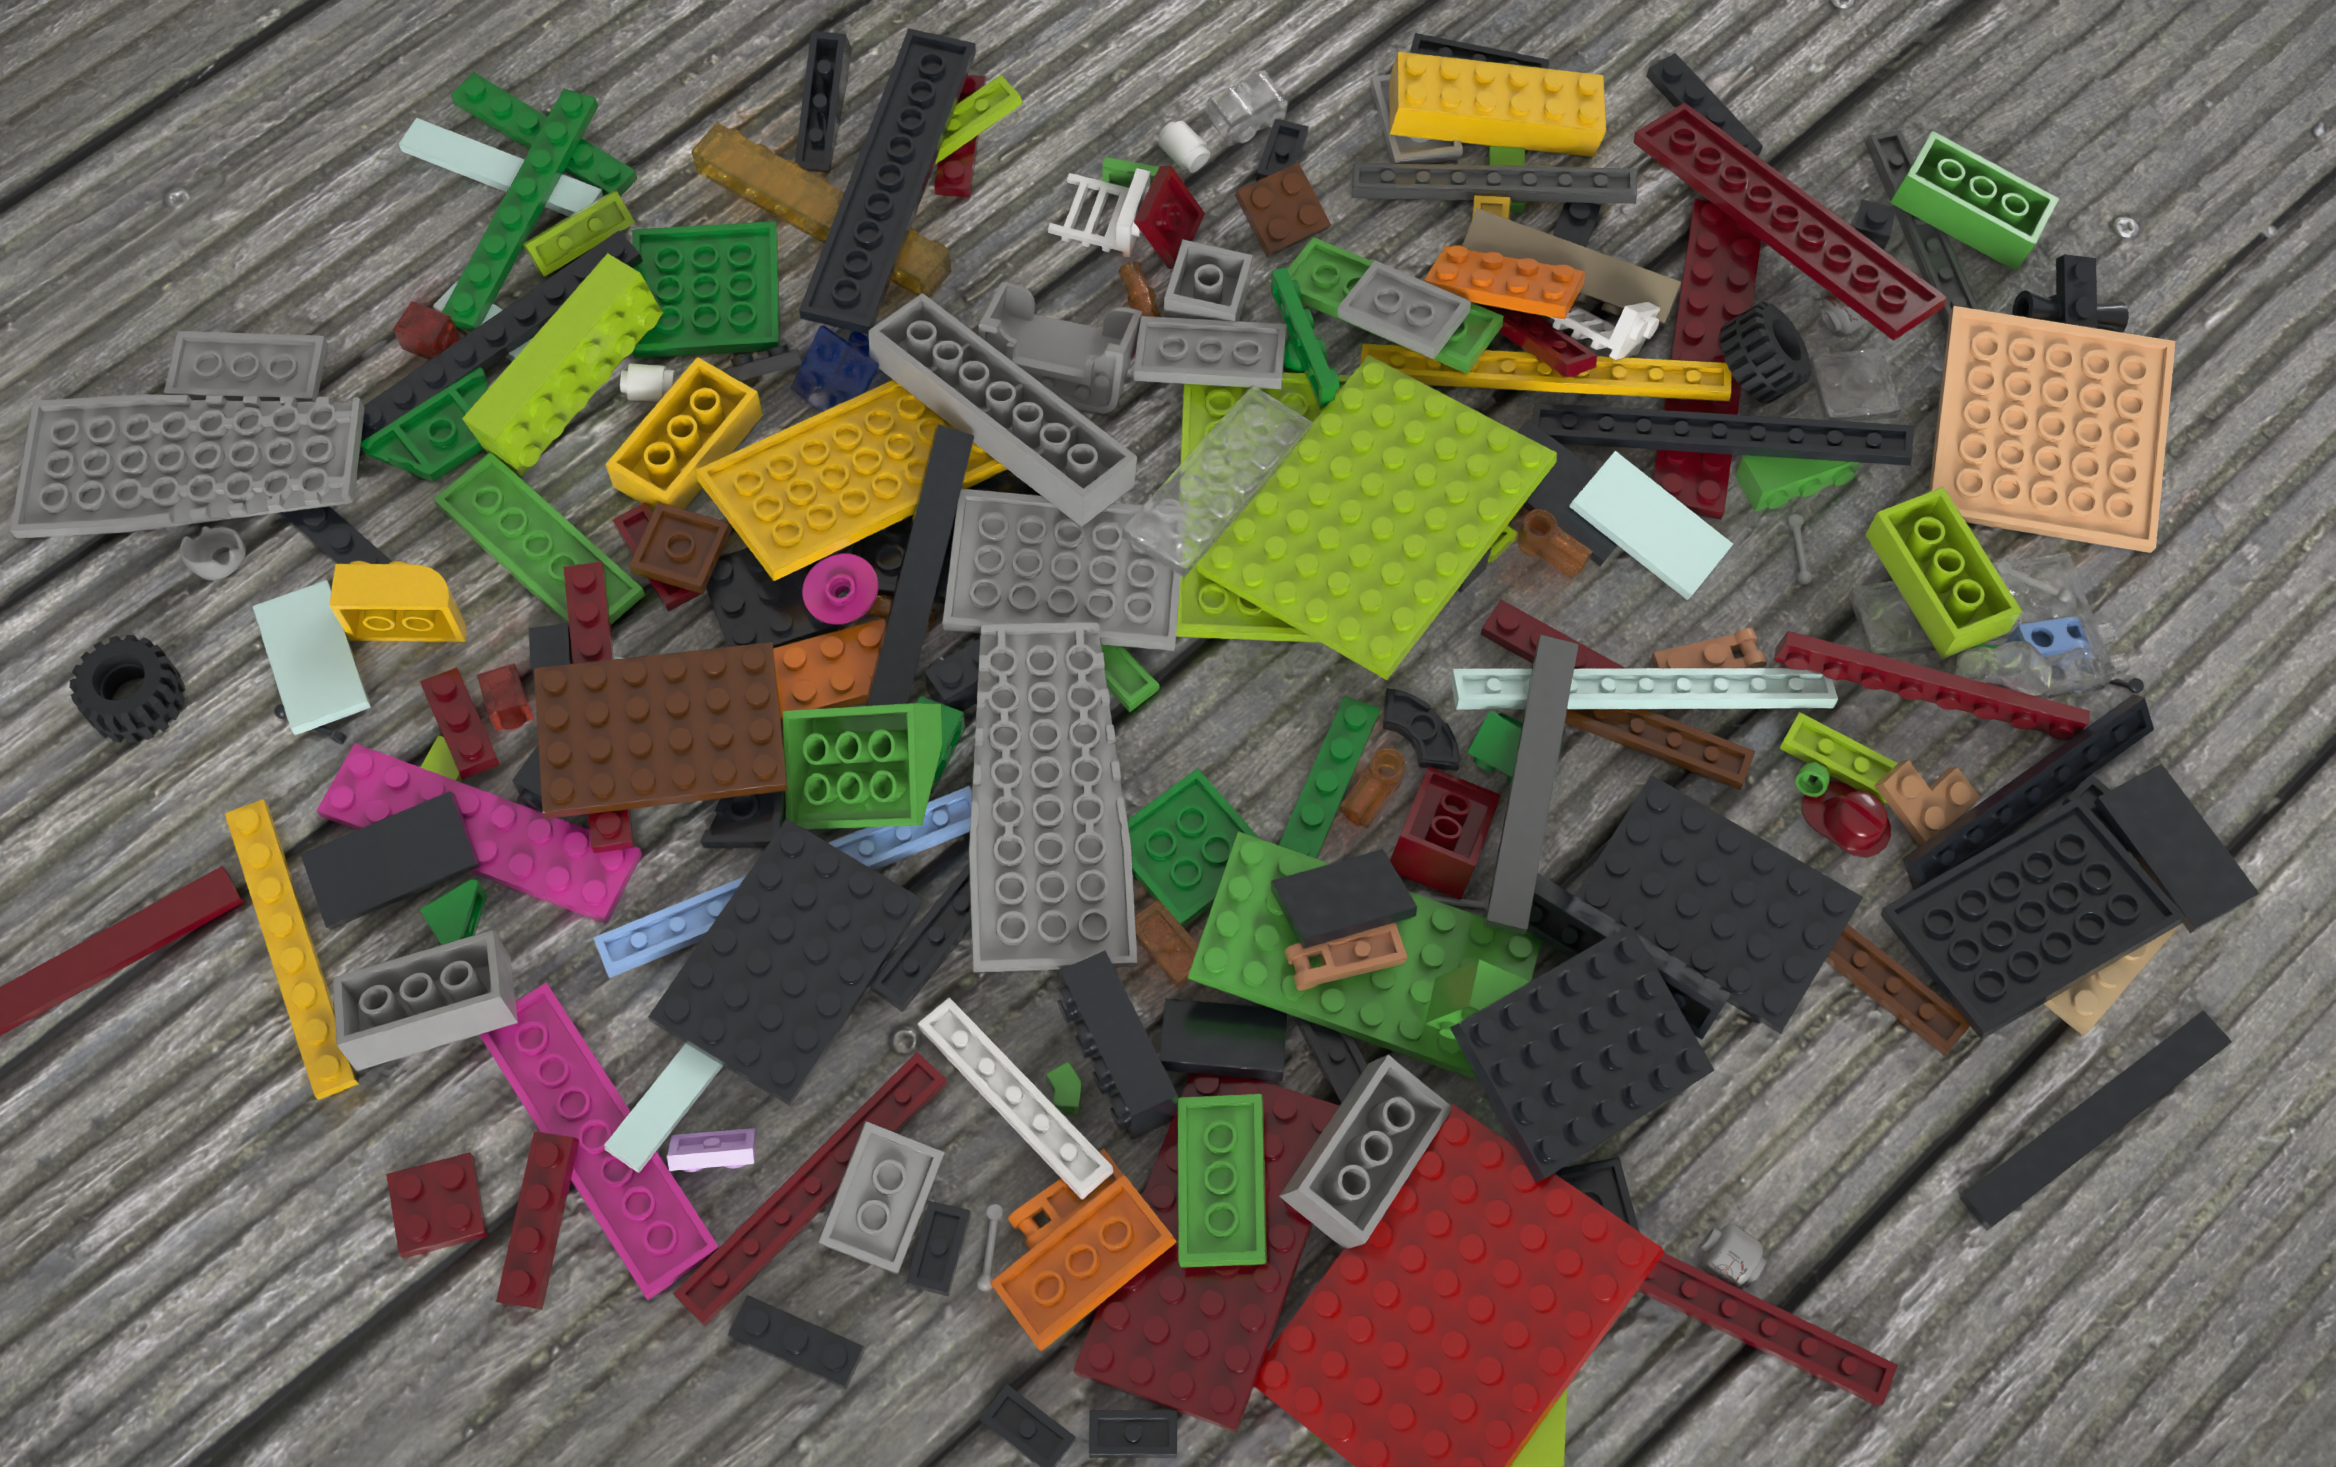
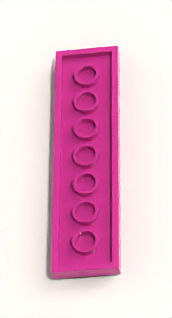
[316,743,642,924]
[479,983,719,1300]

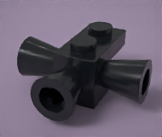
[2012,254,2129,333]

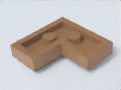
[1874,760,1980,846]

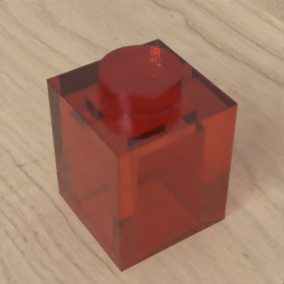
[393,301,459,360]
[477,663,534,731]

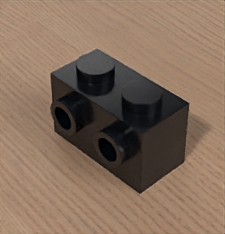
[924,637,980,712]

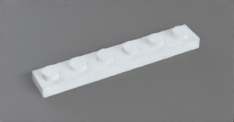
[918,998,1114,1200]

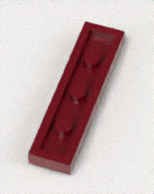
[934,75,986,198]
[1479,304,1597,378]
[1480,599,1627,669]
[496,1131,580,1310]

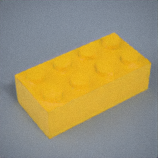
[605,357,763,511]

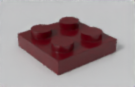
[1134,165,1205,269]
[386,1152,488,1259]

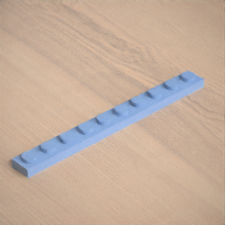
[593,786,972,978]

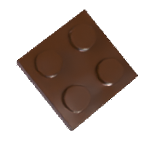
[1235,162,1331,258]
[629,502,731,594]

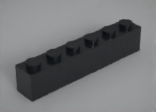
[1526,873,1732,1040]

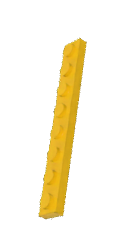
[224,799,359,1100]

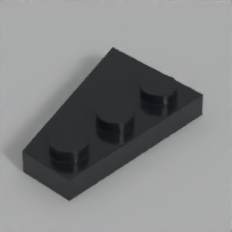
[700,733,786,848]

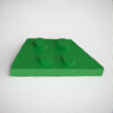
[360,367,488,482]

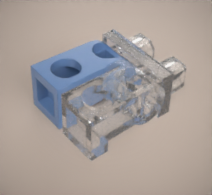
[2005,613,2130,700]

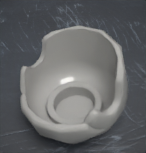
[179,526,246,580]

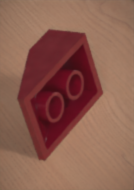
[1390,766,1501,900]

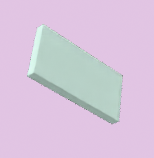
[1569,451,1733,601]
[252,580,371,735]

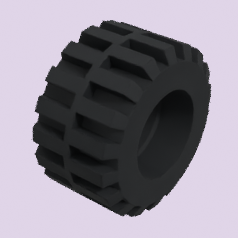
[1719,301,1811,404]
[69,635,185,743]

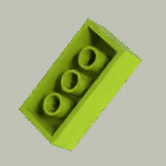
[1865,487,2023,659]

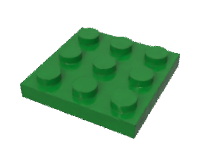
[1127,768,1260,929]

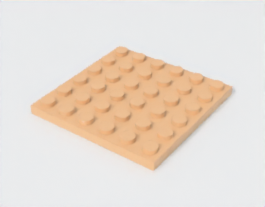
[1929,306,2176,553]

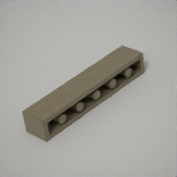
[1462,208,1681,326]

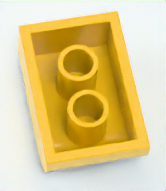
[329,561,467,642]

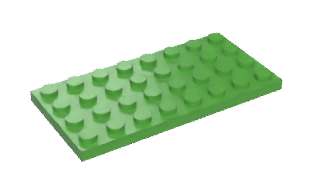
[1187,831,1542,1081]

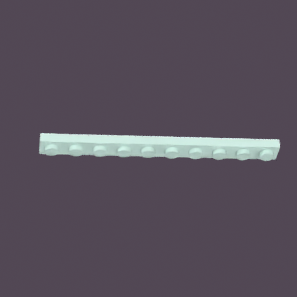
[1450,668,1838,710]

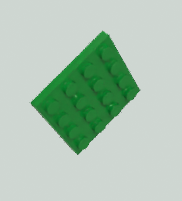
[632,221,780,359]

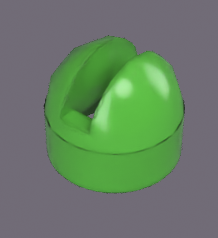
[1795,762,1830,797]

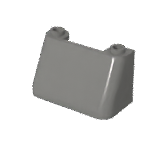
[978,282,1142,414]

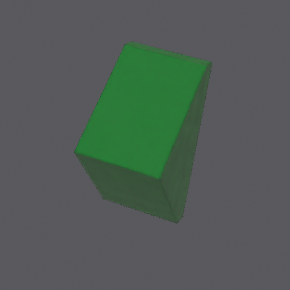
[420,879,487,945]

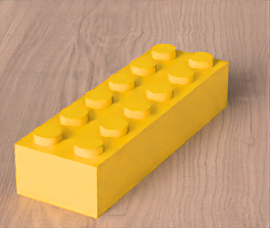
[1389,52,1606,157]

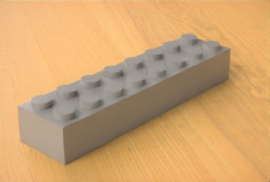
[869,293,1137,527]

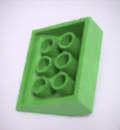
[782,703,942,829]

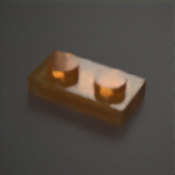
[1135,899,1198,988]

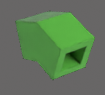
[1046,1061,1082,1115]

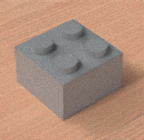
[1164,240,1253,321]

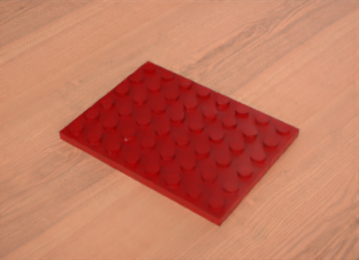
[1254,1104,1664,1467]

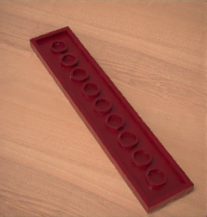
[1633,103,1947,341]
[1652,199,1761,520]

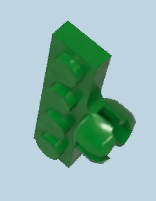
[1271,267,1340,409]

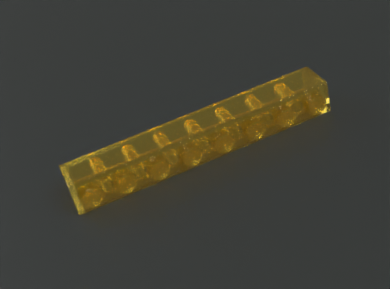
[692,122,952,298]

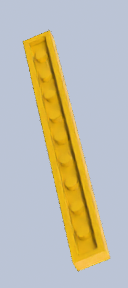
[1360,344,1731,401]

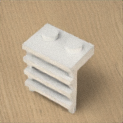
[1048,168,1150,258]
[1550,302,1660,360]

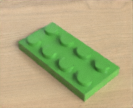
[1178,1094,1267,1267]

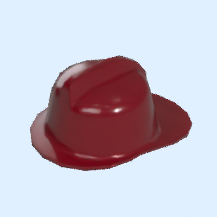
[1802,781,1891,858]

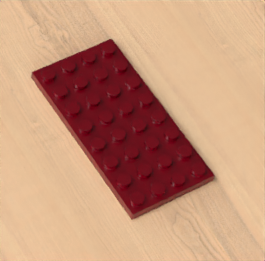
[1073,1073,1340,1433]

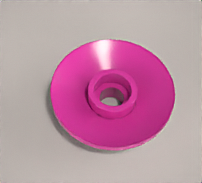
[802,554,879,625]

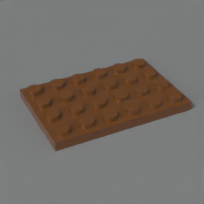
[534,642,788,819]

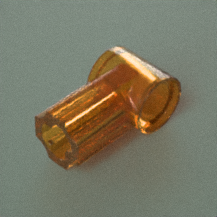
[1517,509,1593,579]
[1340,748,1406,828]

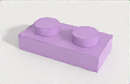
[667,1128,757,1172]

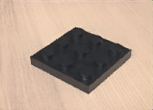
[706,548,844,648]

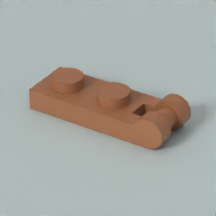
[1651,628,1767,668]
[1285,922,1408,991]

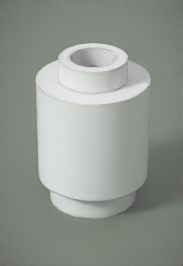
[1159,120,1210,173]
[620,363,676,402]

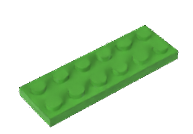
[1287,237,1503,374]
[433,452,645,625]

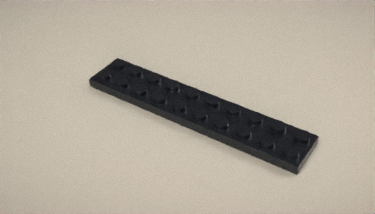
[799,28,976,335]

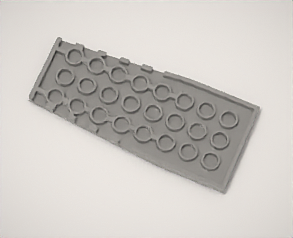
[10,394,365,538]
[969,622,1138,972]

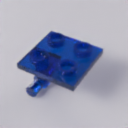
[790,325,880,412]

